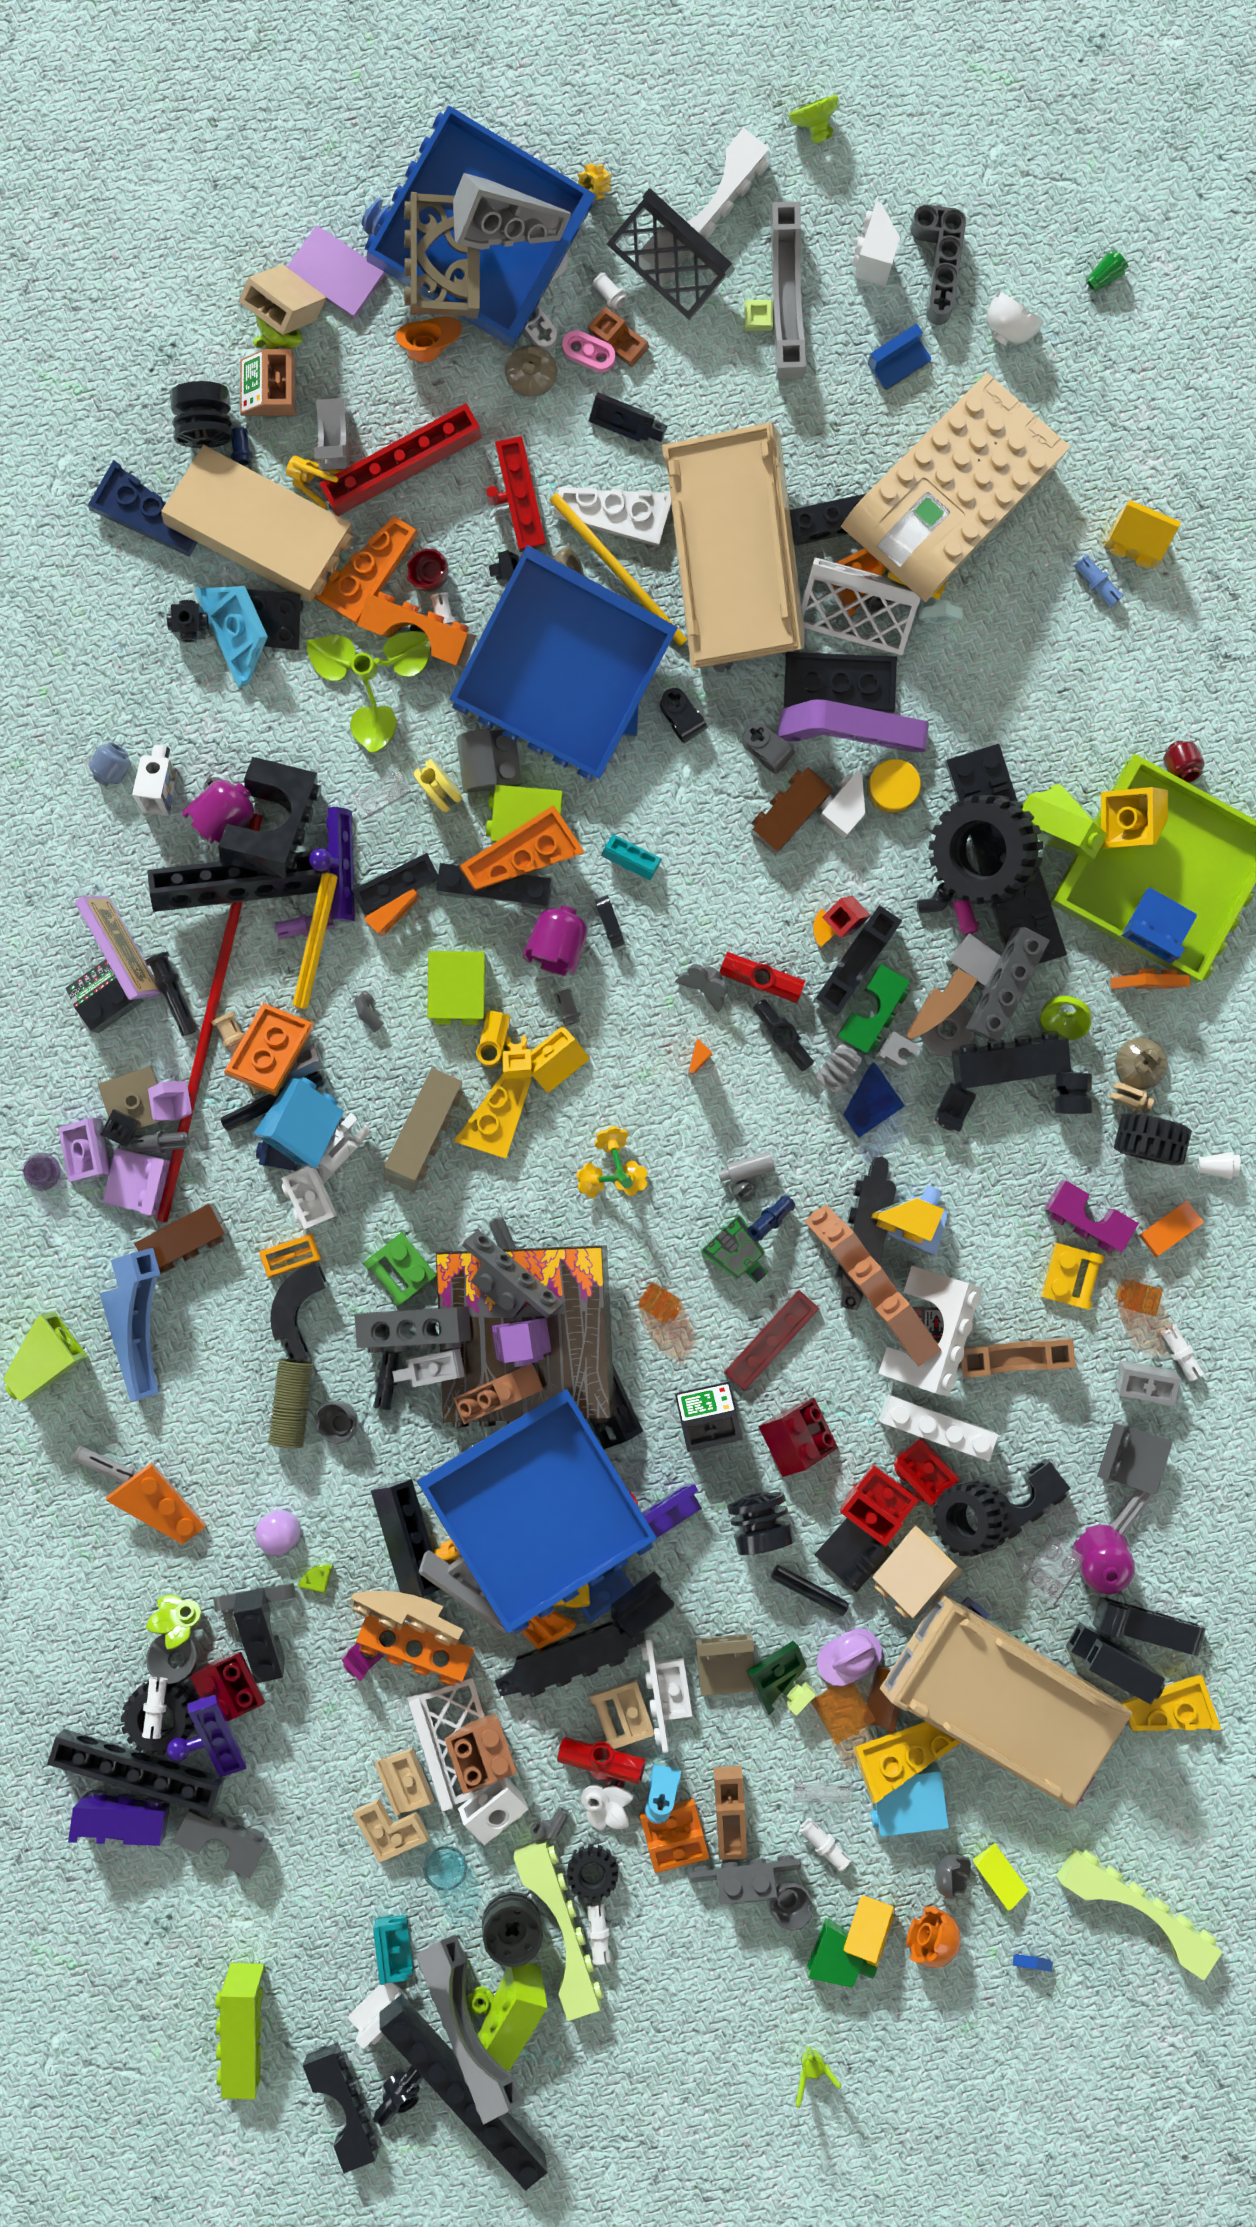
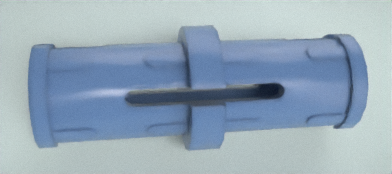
[1074,554,1124,608]

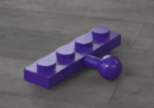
[309,807,355,922]
[167,1695,247,1778]

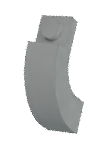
[314,398,349,470]

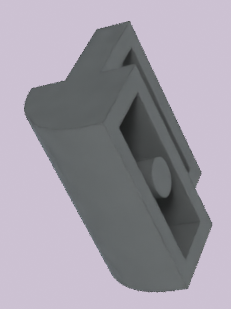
[456,728,522,793]

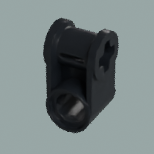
[660,688,708,744]

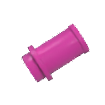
[953,900,980,936]

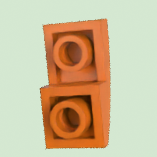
[1139,1200,1204,1257]

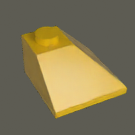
[1101,787,1168,849]

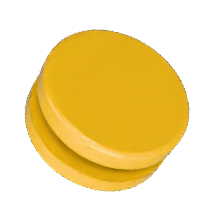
[867,759,921,813]

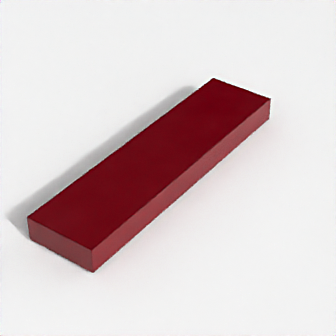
[724,1289,820,1392]

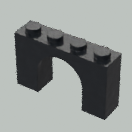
[218,757,321,879]
[1066,1621,1165,1705]

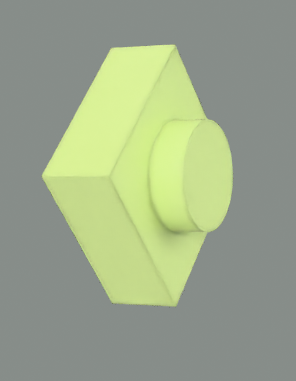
[786,1681,816,1716]

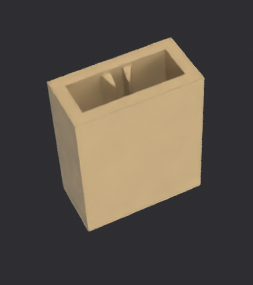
[238,264,327,335]

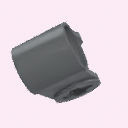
[742,722,795,774]

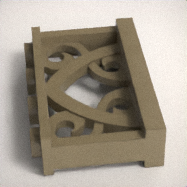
[404,192,480,319]

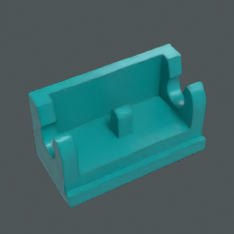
[373,1915,413,1985]

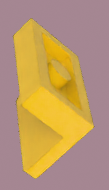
[531,1025,590,1093]
[844,1895,896,1967]

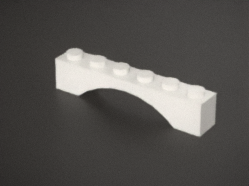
[639,128,769,286]

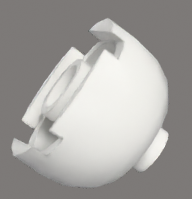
[986,291,1044,346]

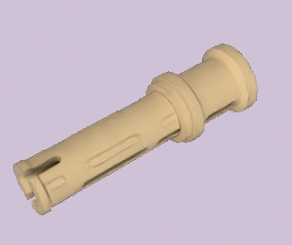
[212,1011,263,1096]

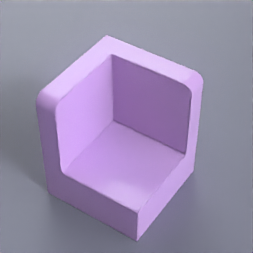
[148,1081,192,1121]

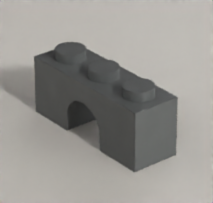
[173,1808,269,1879]

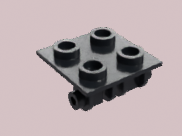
[246,589,303,650]
[814,1518,893,1592]

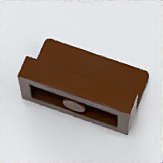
[863,1665,900,1734]

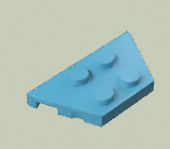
[195,586,268,687]

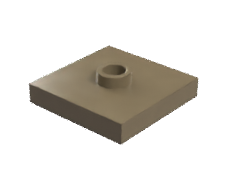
[98,1066,164,1130]

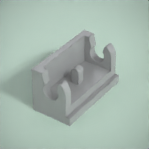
[873,1031,921,1068]
[1115,1360,1181,1406]

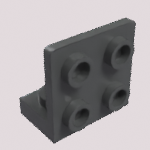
[1097,1423,1173,1495]

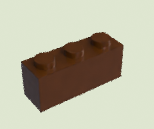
[751,767,833,856]
[134,1203,229,1274]

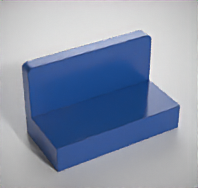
[867,323,931,390]

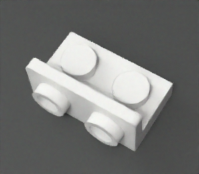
[281,1167,337,1229]

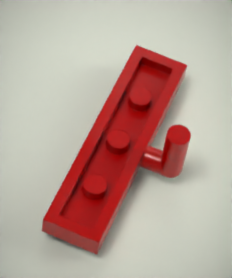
[486,436,546,552]

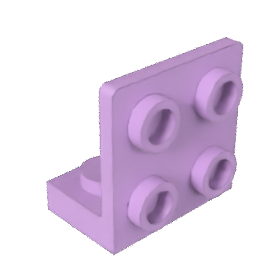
[103,1149,170,1216]

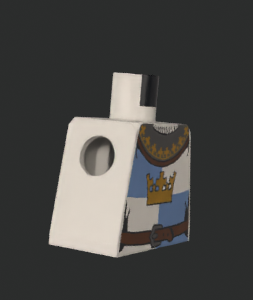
[132,745,176,816]

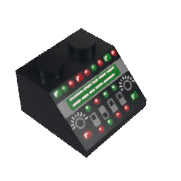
[66,959,144,1033]

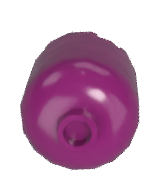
[181,779,254,848]
[522,906,588,976]
[1072,1524,1135,1594]

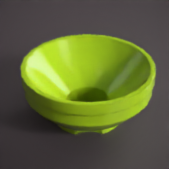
[1040,996,1092,1040]

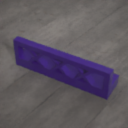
[642,1484,702,1538]

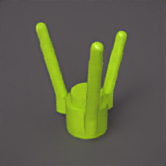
[796,2046,841,2108]

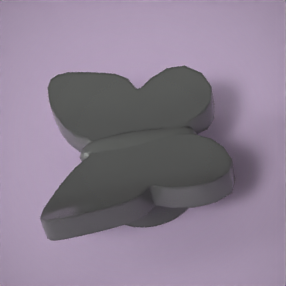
[675,964,728,1013]

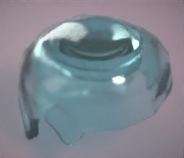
[423,1846,468,1891]

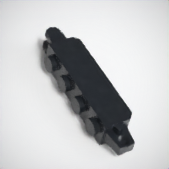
[835,1156,896,1310]
[495,1621,645,1697]

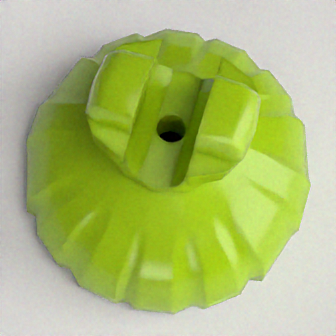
[788,94,839,144]
[253,315,303,349]

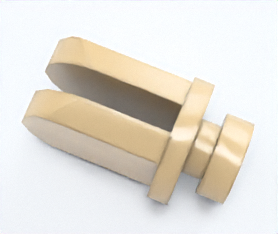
[1109,1082,1154,1113]

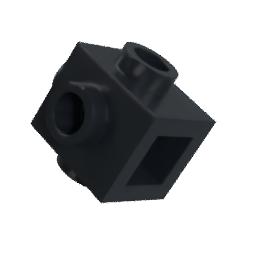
[167,600,209,643]

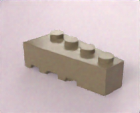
[384,1068,465,1193]

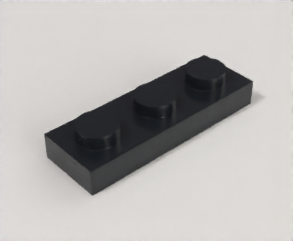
[352,853,438,916]

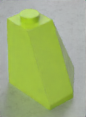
[1022,784,1107,859]

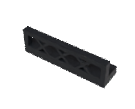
[592,1366,643,1449]

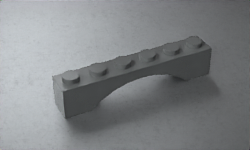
[415,1935,525,2124]

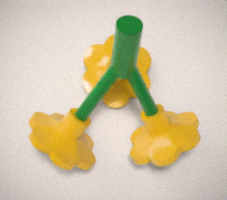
[577,1126,648,1198]

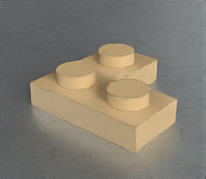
[352,1798,430,1863]

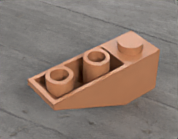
[453,1363,544,1424]

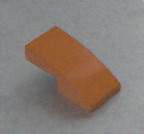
[587,306,650,367]

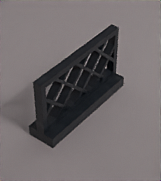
[607,188,735,321]

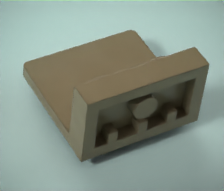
[695,1633,755,1696]

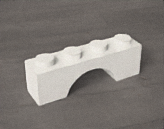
[878,1393,998,1461]

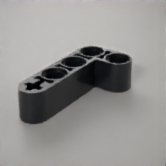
[1092,1597,1206,1656]

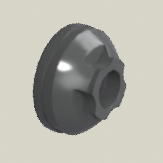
[146,1634,198,1684]

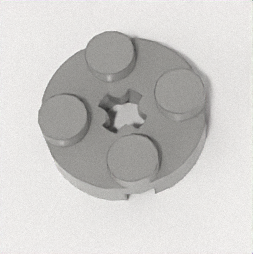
[920,1005,975,1057]

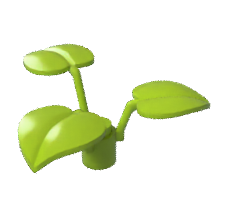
[306,631,431,753]

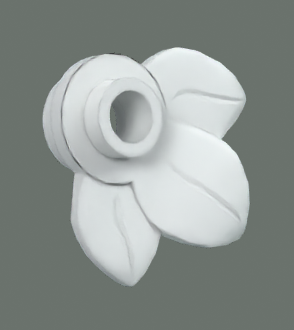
[581,1784,633,1831]

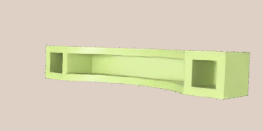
[513,1840,604,2021]
[1056,1848,1223,1981]

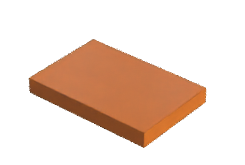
[224,1003,314,1096]

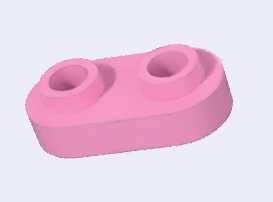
[562,330,615,373]

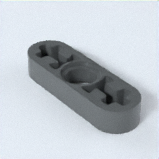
[213,1583,296,1612]

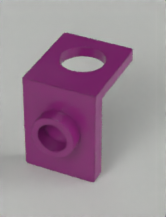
[341,1639,386,1681]

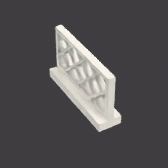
[801,557,920,655]
[407,1676,485,1812]

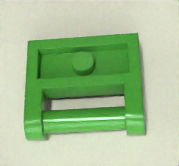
[362,1232,437,1307]

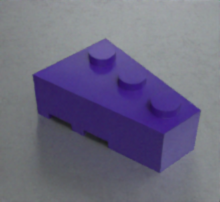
[68,1790,170,1846]

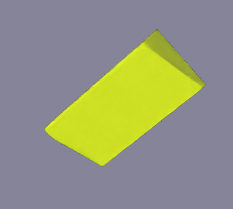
[972,1843,1029,1911]

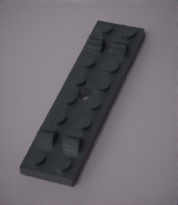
[945,744,1067,964]

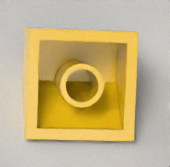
[1104,500,1181,569]

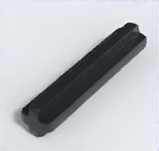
[771,1565,849,1616]

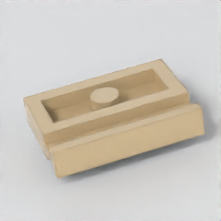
[374,1748,434,1816]

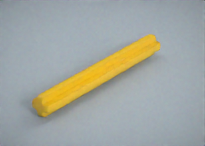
[293,873,338,1009]

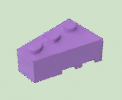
[491,1318,551,1367]

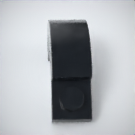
[270,1261,330,1362]

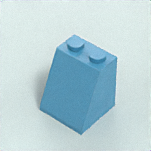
[253,1077,344,1169]

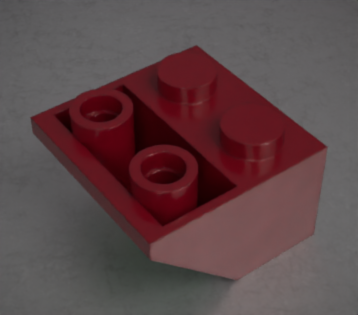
[758,1397,838,1477]
[190,1651,266,1721]

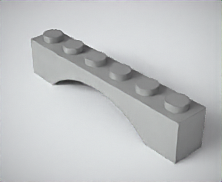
[770,201,806,380]

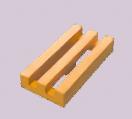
[259,1233,322,1278]

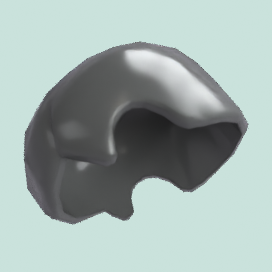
[315,1401,358,1444]
[934,1854,971,1899]
[769,1881,812,1931]

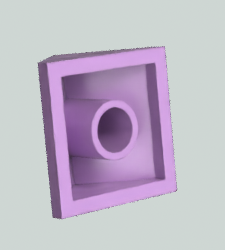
[58,1118,111,1182]

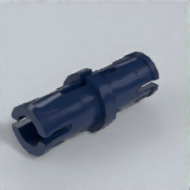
[748,1195,796,1241]

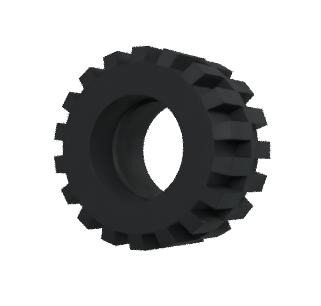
[1114,1113,1192,1166]
[932,1481,1012,1557]
[121,1681,195,1756]

